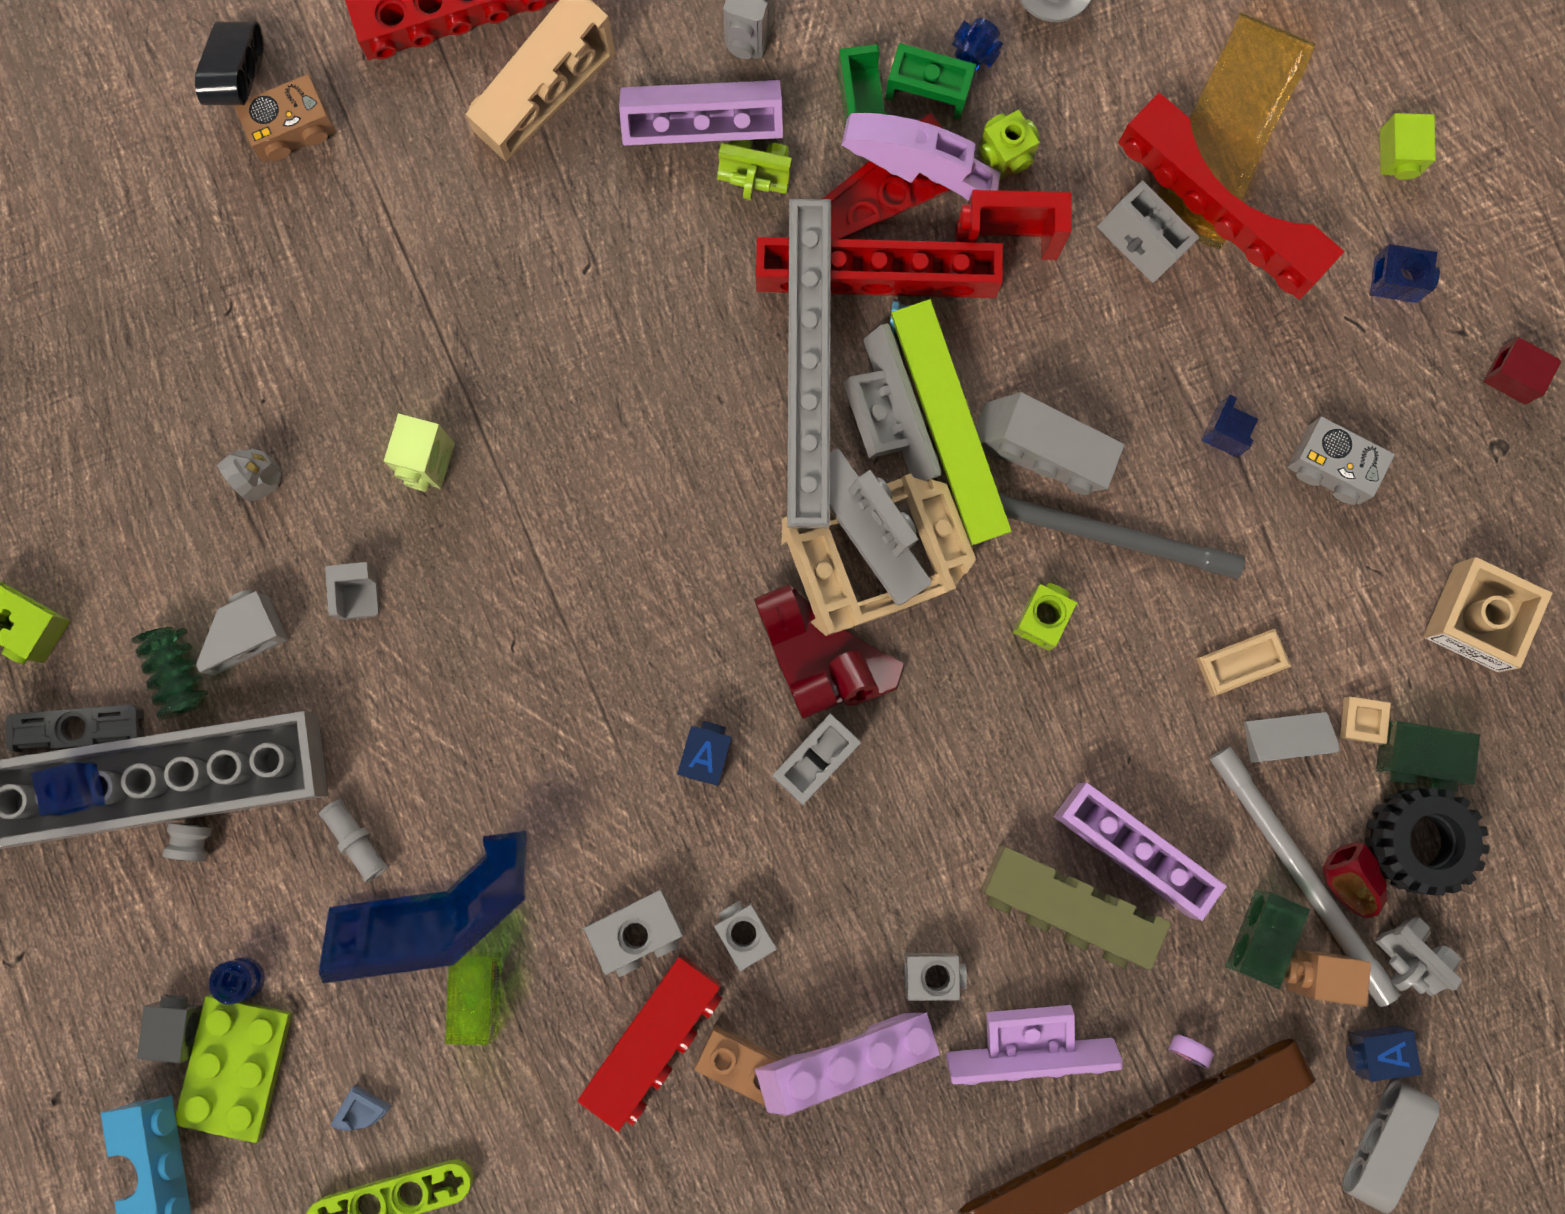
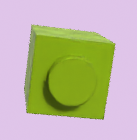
[1380,113,1436,180]

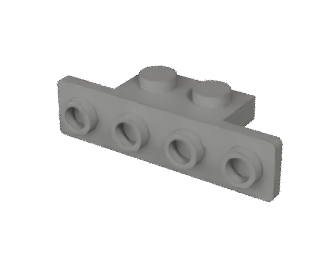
[843,324,941,482]
[830,449,931,606]

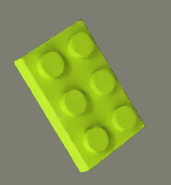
[175,995,293,1144]

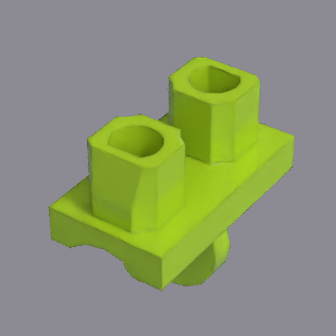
[717,140,792,201]

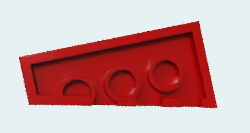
[822,112,952,239]

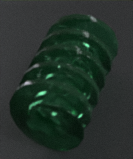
[131,627,209,719]

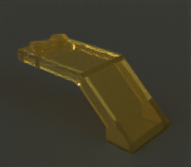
[1157,13,1316,250]

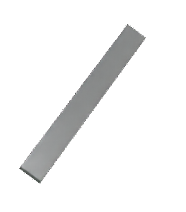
[787,199,831,529]

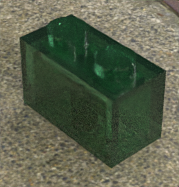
[1376,721,1480,792]

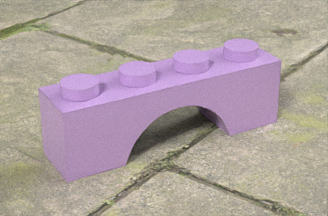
[755,1013,940,1115]

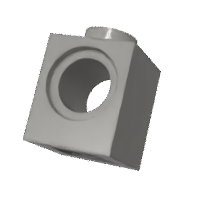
[714,900,777,971]
[904,953,967,1001]

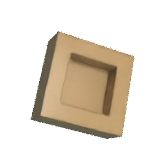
[1340,697,1391,745]

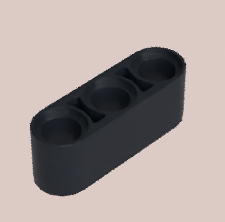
[195,22,264,105]

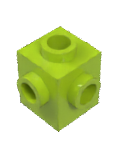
[978,109,1040,180]

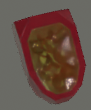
[1322,841,1388,919]

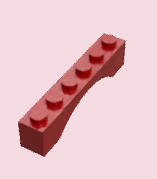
[1118,92,1345,300]

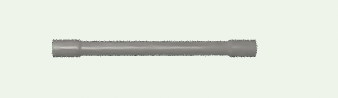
[1209,745,1401,1007]

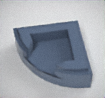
[330,1085,392,1131]

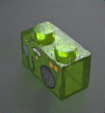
[445,951,501,1045]

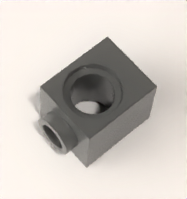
[137,995,202,1063]

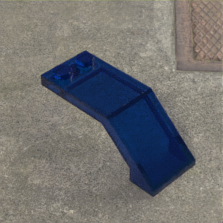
[318,830,528,983]

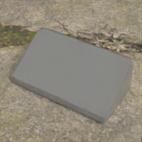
[1244,712,1340,763]

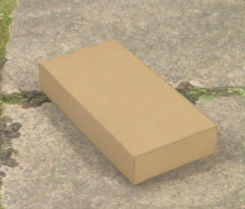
[1196,629,1291,697]

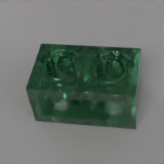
[1225,890,1310,990]

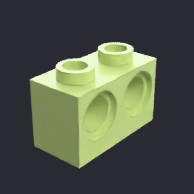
[384,413,455,492]

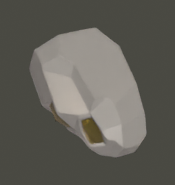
[217,448,282,502]

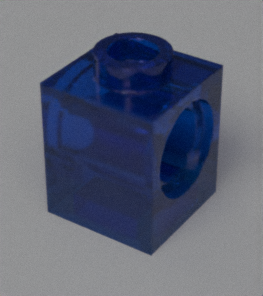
[1370,244,1440,303]
[31,762,105,816]

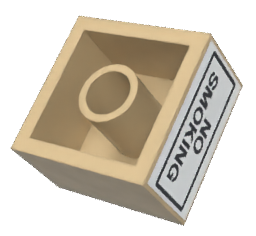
[1423,557,1553,673]

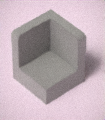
[325,562,380,620]

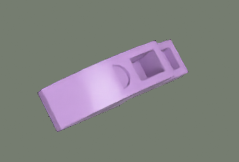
[841,113,1000,201]

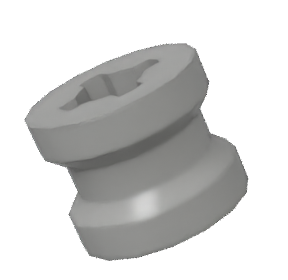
[162,822,212,862]

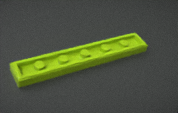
[891,299,1012,546]

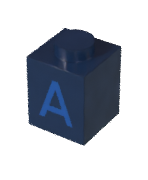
[677,721,733,786]
[1346,1025,1422,1082]

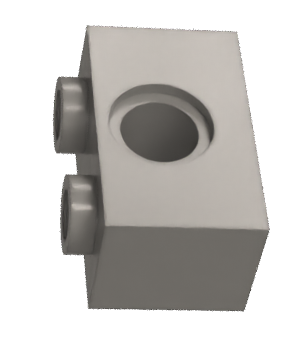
[583,888,685,977]

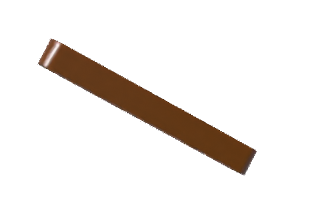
[958,1038,1316,1214]

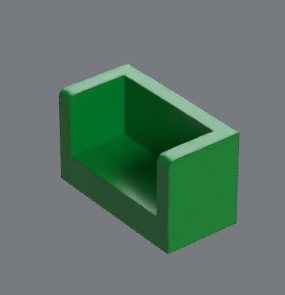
[885,43,976,120]
[837,44,889,126]

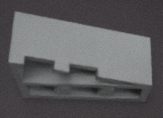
[976,392,1125,495]

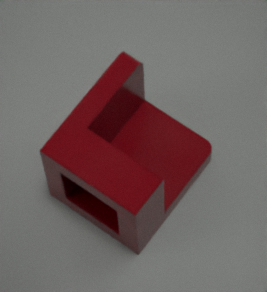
[1483,337,1561,404]

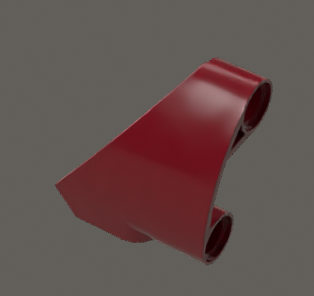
[754,584,904,719]

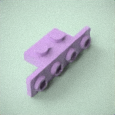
[946,1005,1123,1085]

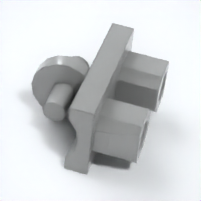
[1375,917,1463,996]

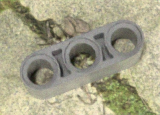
[1343,1080,1440,1214]

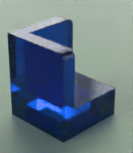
[1201,394,1258,458]

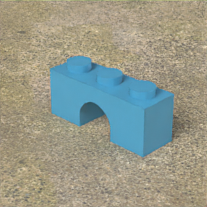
[101,1096,191,1214]

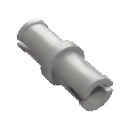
[319,799,389,883]

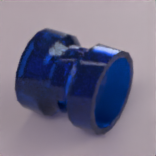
[209,957,265,1005]

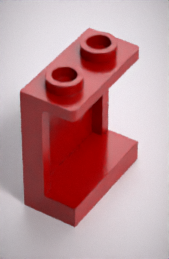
[955,190,1072,260]

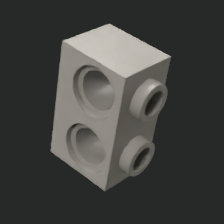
[772,713,861,805]

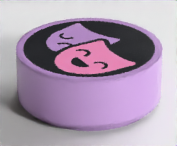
[1168,1034,1214,1069]

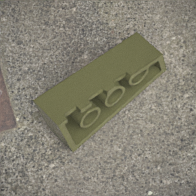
[979,846,1172,971]

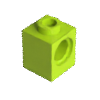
[1012,583,1077,651]

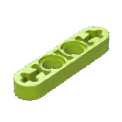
[307,1159,474,1214]

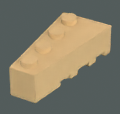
[465,0,616,162]

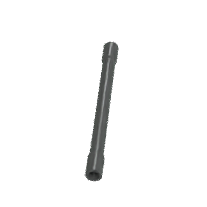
[998,492,1245,580]

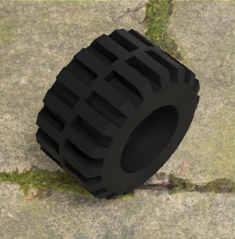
[1364,788,1490,896]

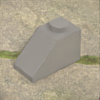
[196,590,289,676]

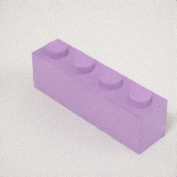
[619,80,783,145]

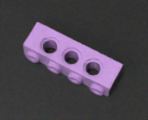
[1053,782,1227,921]

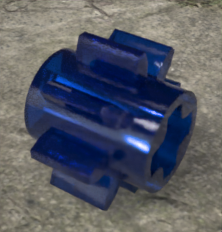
[952,18,1003,70]

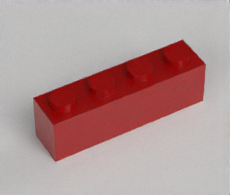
[577,954,723,1132]

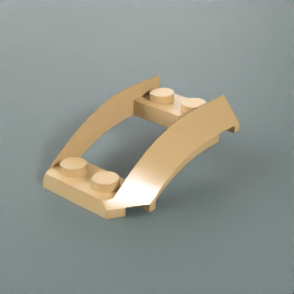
[781,473,976,636]

